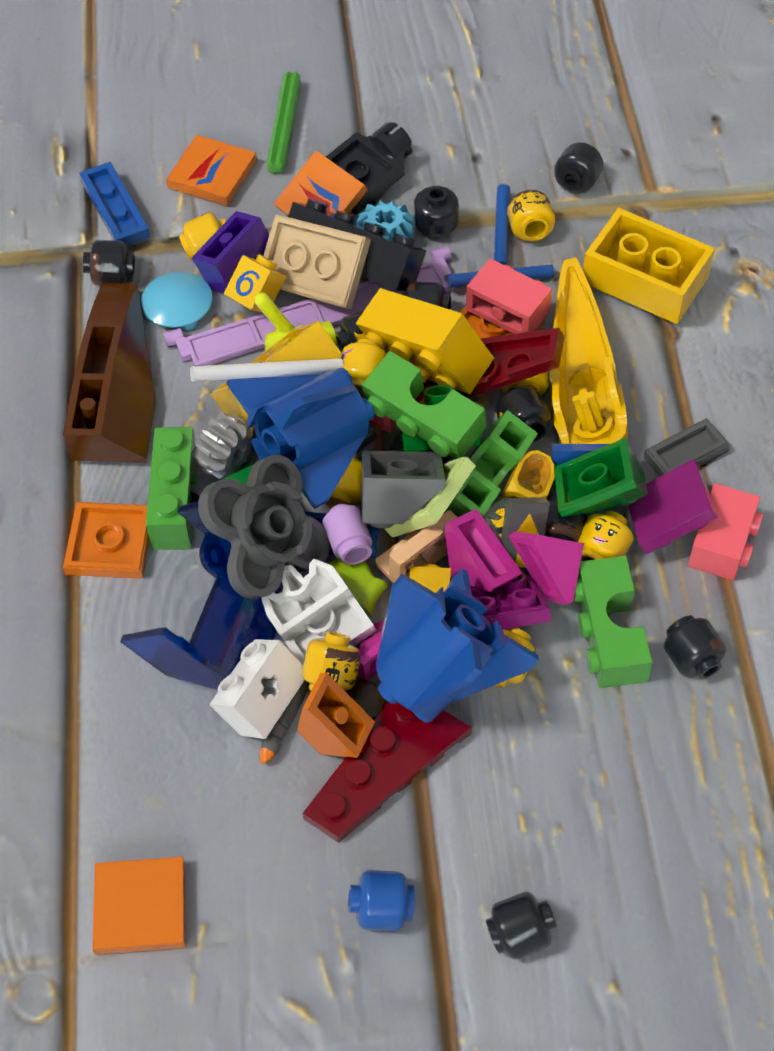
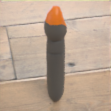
[260,680,307,764]

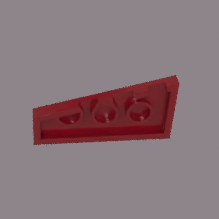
[415,328,565,403]
[302,702,471,843]

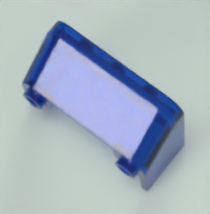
[120,501,283,690]

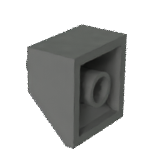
[361,450,445,528]

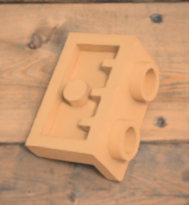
[376,510,458,583]

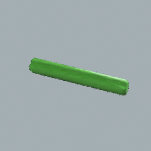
[267,71,301,174]

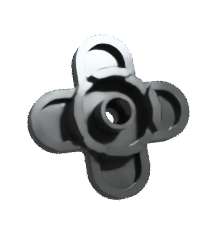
[198,455,329,599]

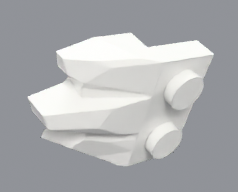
[261,559,377,664]

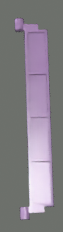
[163,246,452,366]

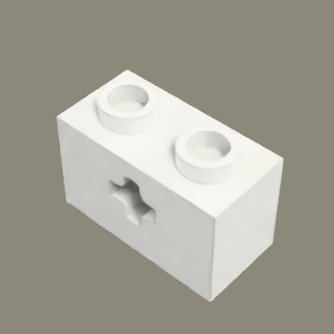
[209,639,305,739]

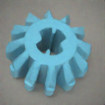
[357,199,415,239]

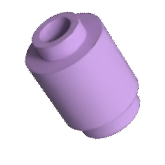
[323,504,372,565]

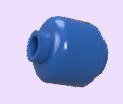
[348,870,415,932]

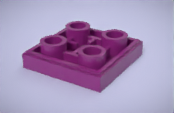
[628,459,718,554]
[471,573,551,630]

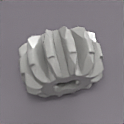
[192,412,256,479]

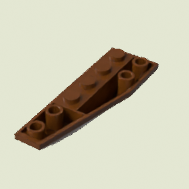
[63,283,156,463]

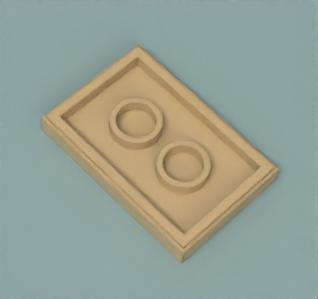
[264,214,371,309]

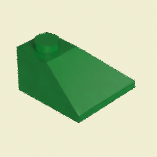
[554,438,648,517]

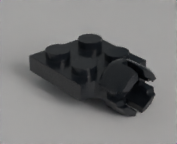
[326,122,413,215]

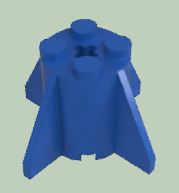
[226,368,375,509]
[376,568,539,723]

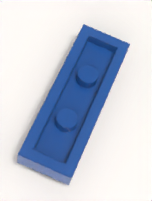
[79,161,151,246]

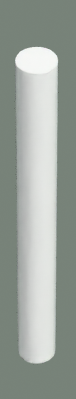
[190,358,344,382]

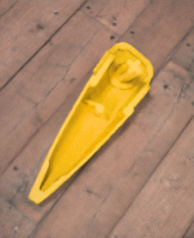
[550,257,628,444]

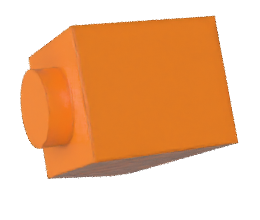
[297,673,375,758]

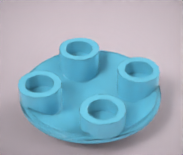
[141,272,212,332]

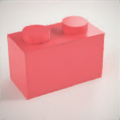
[466,258,552,334]
[687,483,763,581]

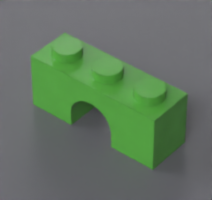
[362,351,487,459]
[444,410,538,517]
[146,427,198,550]
[573,556,653,688]

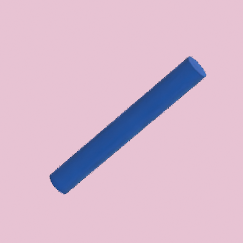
[494,184,510,265]
[447,264,554,289]

